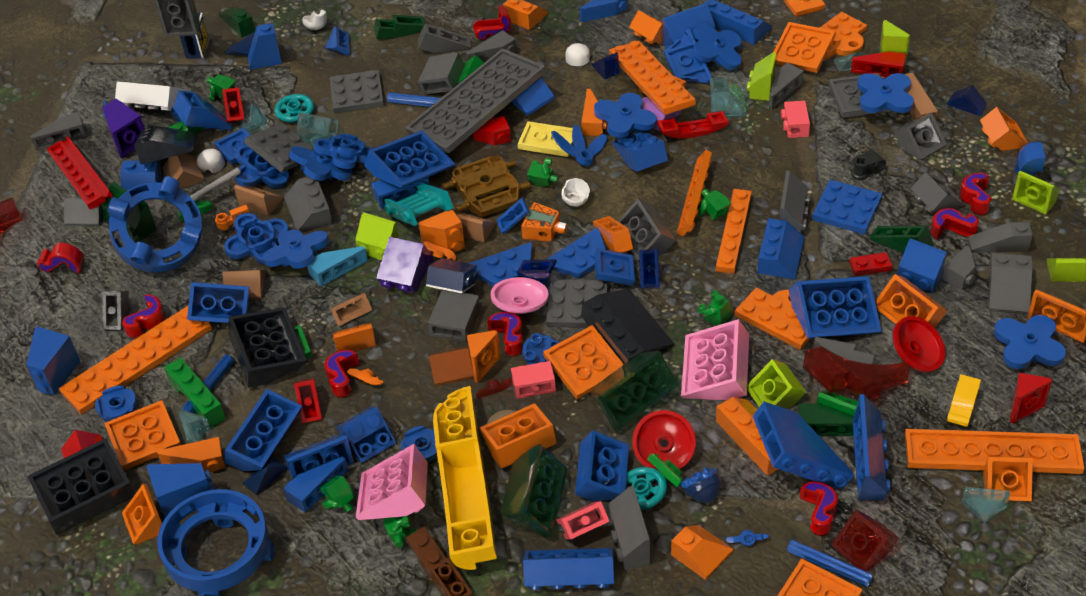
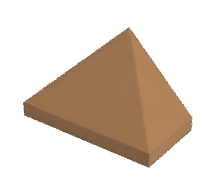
[330,293,372,326]

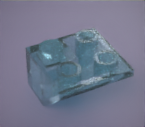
[710,78,746,116]
[296,112,339,148]

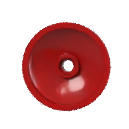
[893,316,945,372]
[632,410,696,472]

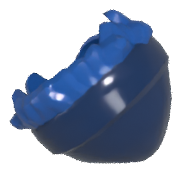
[680,468,722,503]

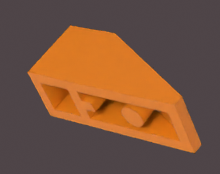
[581,89,607,136]
[592,216,633,254]
[157,437,226,472]

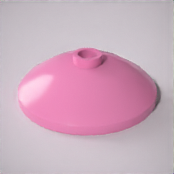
[491,277,548,314]

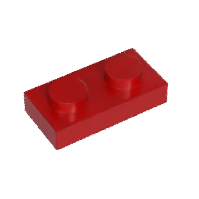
[849,252,892,276]

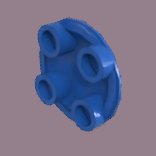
[522,333,559,365]

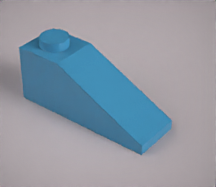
[307,246,368,287]

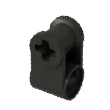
[851,150,886,180]

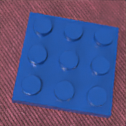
[812,180,882,235]

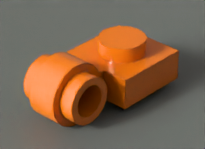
[215,204,249,231]

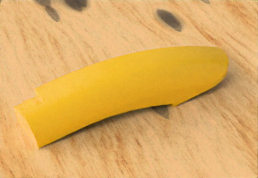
[433,386,497,570]

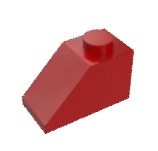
[222,87,244,122]
[472,116,511,146]
[294,378,322,423]

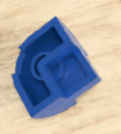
[1014,141,1046,176]

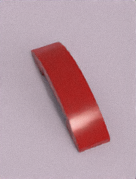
[657,111,729,138]

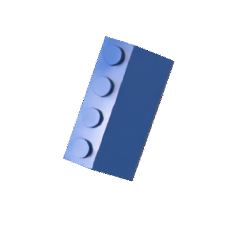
[703,0,772,45]
[224,389,302,471]
[523,548,614,590]

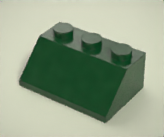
[101,182,157,242]

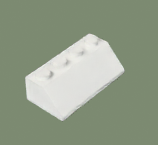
[115,82,191,111]

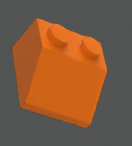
[503,0,548,30]
[629,10,663,45]
[980,107,1028,151]
[418,209,465,253]

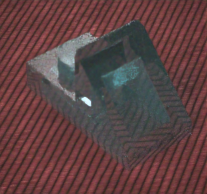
[178,410,210,444]

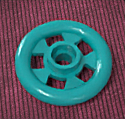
[274,94,314,123]
[625,467,667,510]

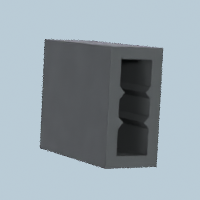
[418,52,465,95]
[428,289,480,342]

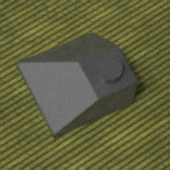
[894,113,947,160]

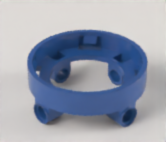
[108,176,203,272]
[157,489,274,596]

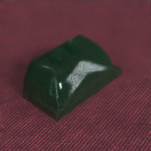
[591,351,678,431]
[500,444,568,538]

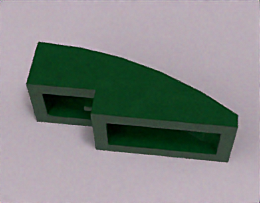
[373,15,426,39]

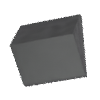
[64,198,104,227]

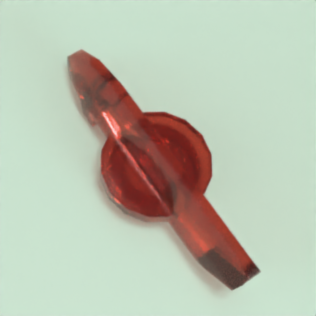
[476,377,512,398]

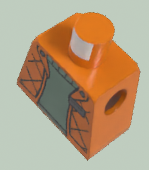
[521,202,568,242]

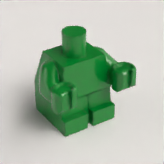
[206,74,236,101]
[527,158,559,187]
[698,189,731,221]
[698,290,732,326]
[320,476,354,512]
[383,515,417,547]

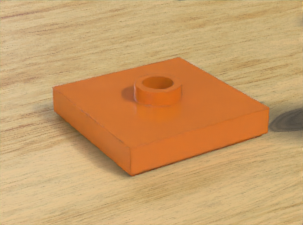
[783,0,825,17]

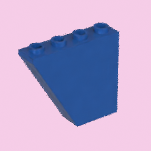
[752,401,854,490]

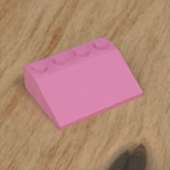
[681,319,749,400]
[356,444,428,520]

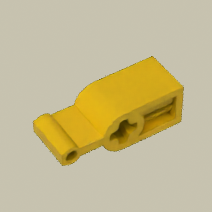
[947,374,981,427]

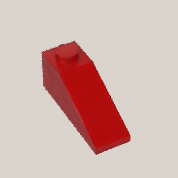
[851,51,906,78]

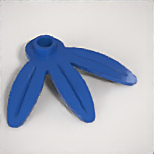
[551,125,607,166]

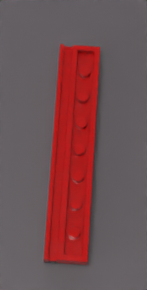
[47,136,113,210]

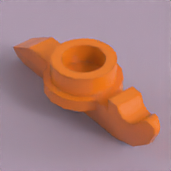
[423,241,456,261]
[347,369,383,385]

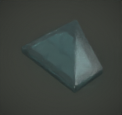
[834,52,867,72]
[241,102,268,133]
[962,487,1010,523]

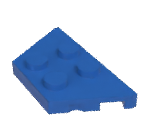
[664,29,713,84]
[542,228,606,279]
[468,242,532,287]

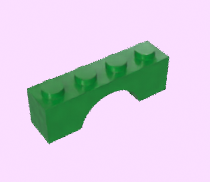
[164,357,226,429]

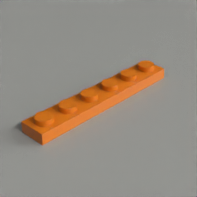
[676,150,712,237]
[716,189,752,274]

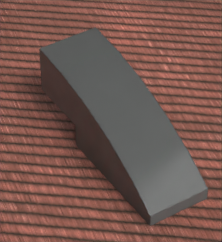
[813,337,874,379]

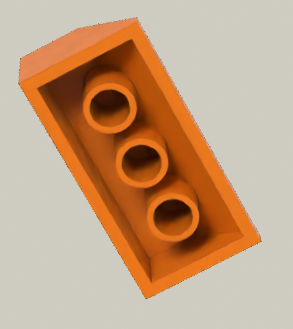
[716,397,778,476]

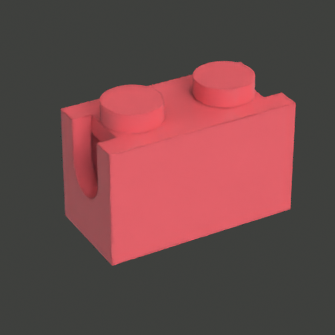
[781,101,810,138]
[511,361,556,399]
[556,501,609,540]

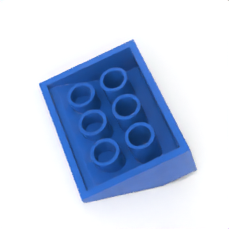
[364,130,455,188]
[789,276,882,339]
[853,394,890,500]

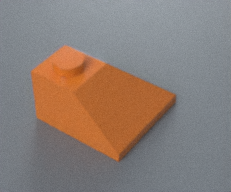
[671,525,733,580]

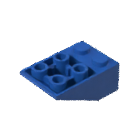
[173,90,233,130]
[612,130,668,172]

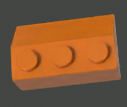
[875,274,948,328]
[1027,290,1086,343]
[480,403,557,469]

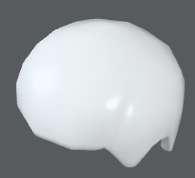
[303,10,327,30]
[565,43,590,66]
[196,149,225,173]
[561,178,590,207]

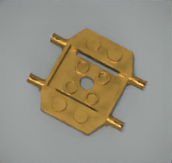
[442,156,531,217]

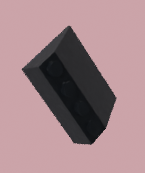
[134,125,197,165]
[581,288,674,372]
[228,307,307,388]
[27,438,135,535]

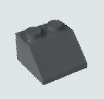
[911,172,965,214]

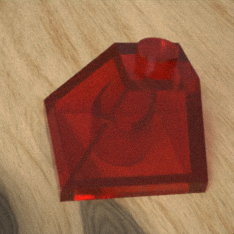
[831,510,899,572]

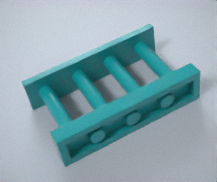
[384,183,453,226]

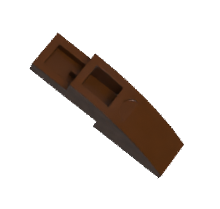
[406,527,473,596]

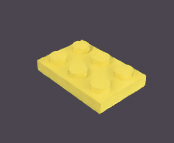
[518,121,573,157]

